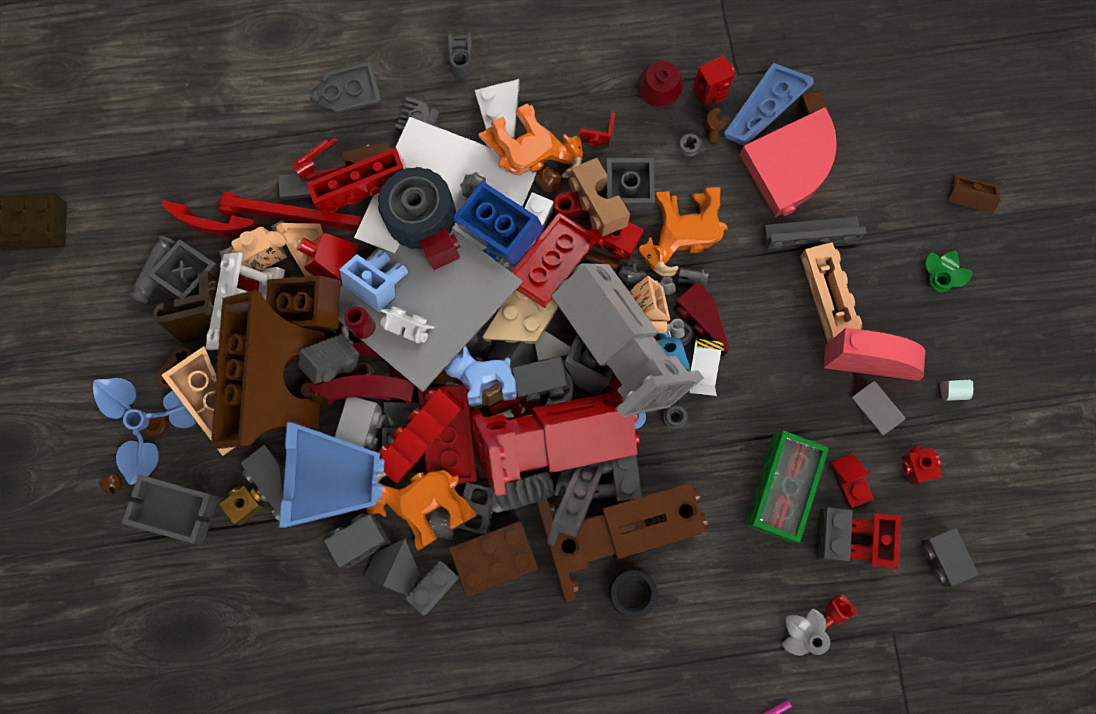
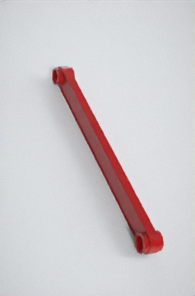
[218,192,363,231]

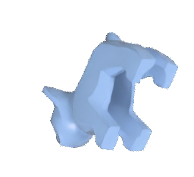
[444,345,517,406]

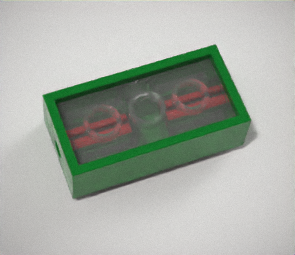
[744,431,829,543]

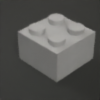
[335,397,385,452]

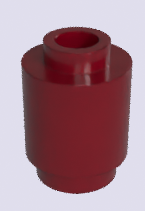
[344,307,376,339]

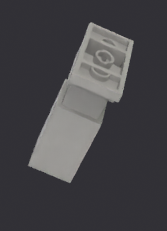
[552,263,704,417]

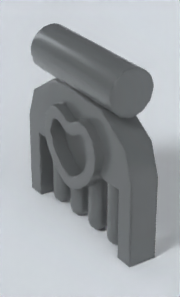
[395,96,440,131]

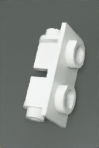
[380,306,435,343]

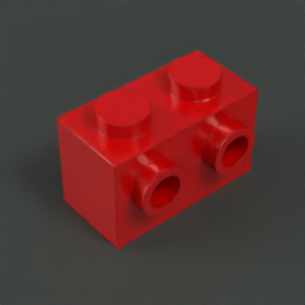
[693,55,735,107]

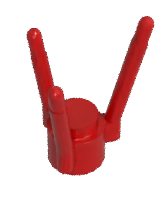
[291,138,347,181]

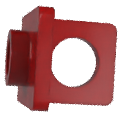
[579,113,615,146]

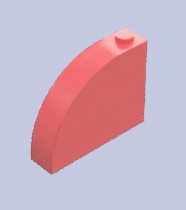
[740,107,836,217]
[823,328,925,381]

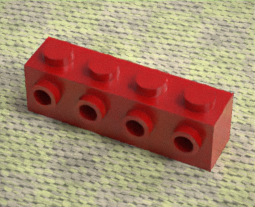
[307,147,406,214]

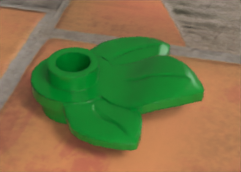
[925,251,973,293]

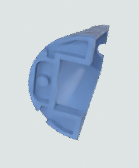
[279,423,384,527]

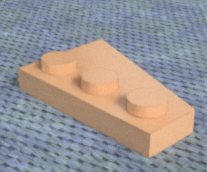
[276,223,323,277]

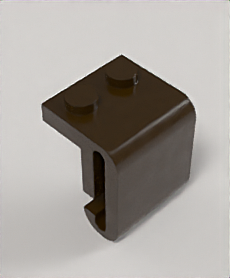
[153,271,219,343]

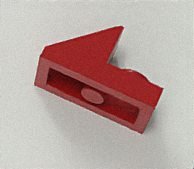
[830,454,874,509]

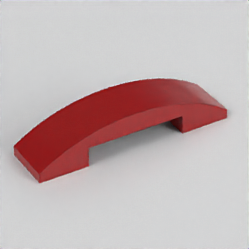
[162,200,259,237]

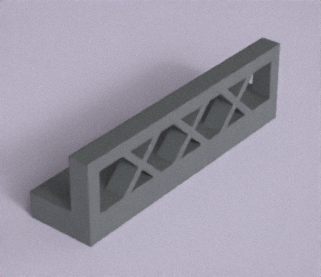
[763,217,866,250]
[548,462,605,546]

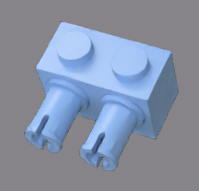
[340,250,408,312]

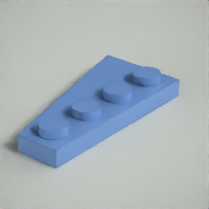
[724,63,814,146]

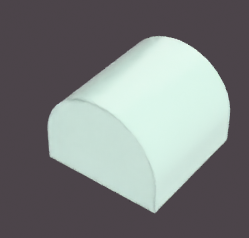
[940,380,973,401]

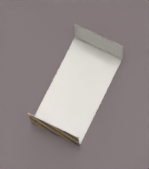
[690,339,725,396]

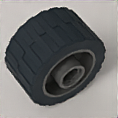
[378,167,456,250]

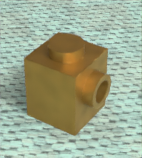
[219,486,264,525]

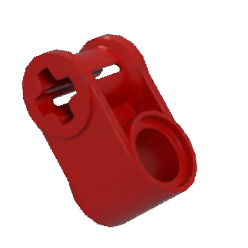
[553,191,590,219]

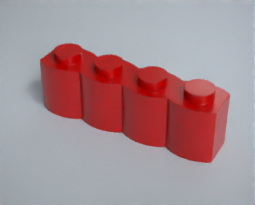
[378,388,464,483]

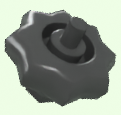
[460,172,486,198]
[619,263,647,290]

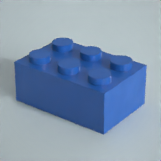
[453,181,544,266]

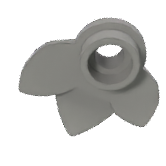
[782,609,830,656]

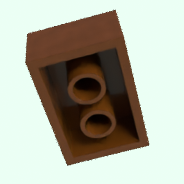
[266,276,341,330]
[450,521,538,597]

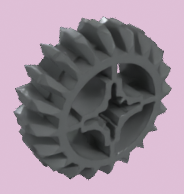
[487,472,555,512]

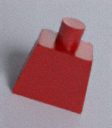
[297,233,359,287]

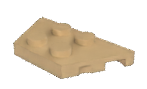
[483,290,559,344]

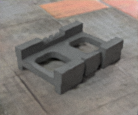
[456,483,493,535]

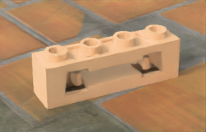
[800,242,862,342]

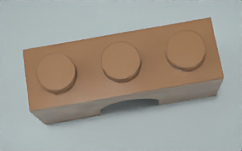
[569,158,630,237]

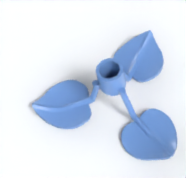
[93,378,197,485]

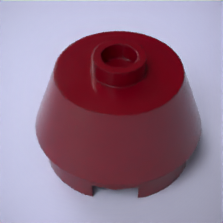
[638,61,684,107]

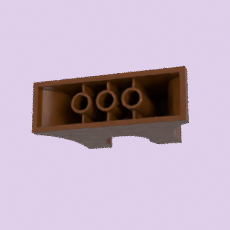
[211,290,324,449]

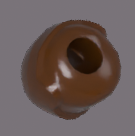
[535,167,562,193]

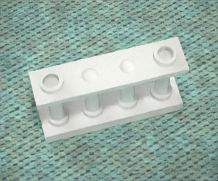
[206,252,285,350]

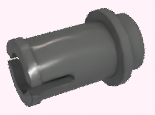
[678,268,709,287]

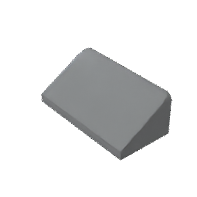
[852,381,906,436]

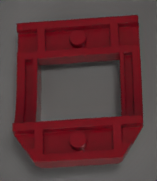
[309,343,414,404]

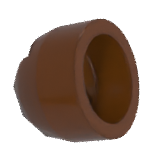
[99,473,122,494]

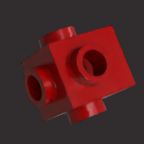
[901,445,942,485]

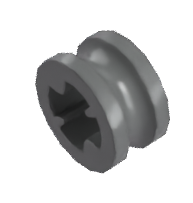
[680,134,701,157]

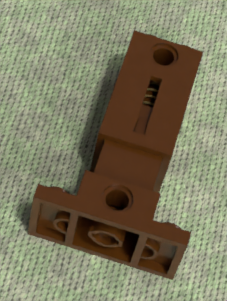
[537,483,708,602]

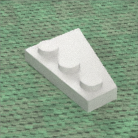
[475,79,520,139]

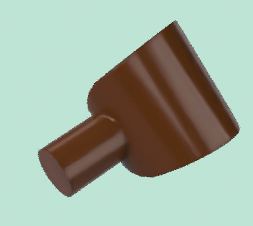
[703,107,728,144]

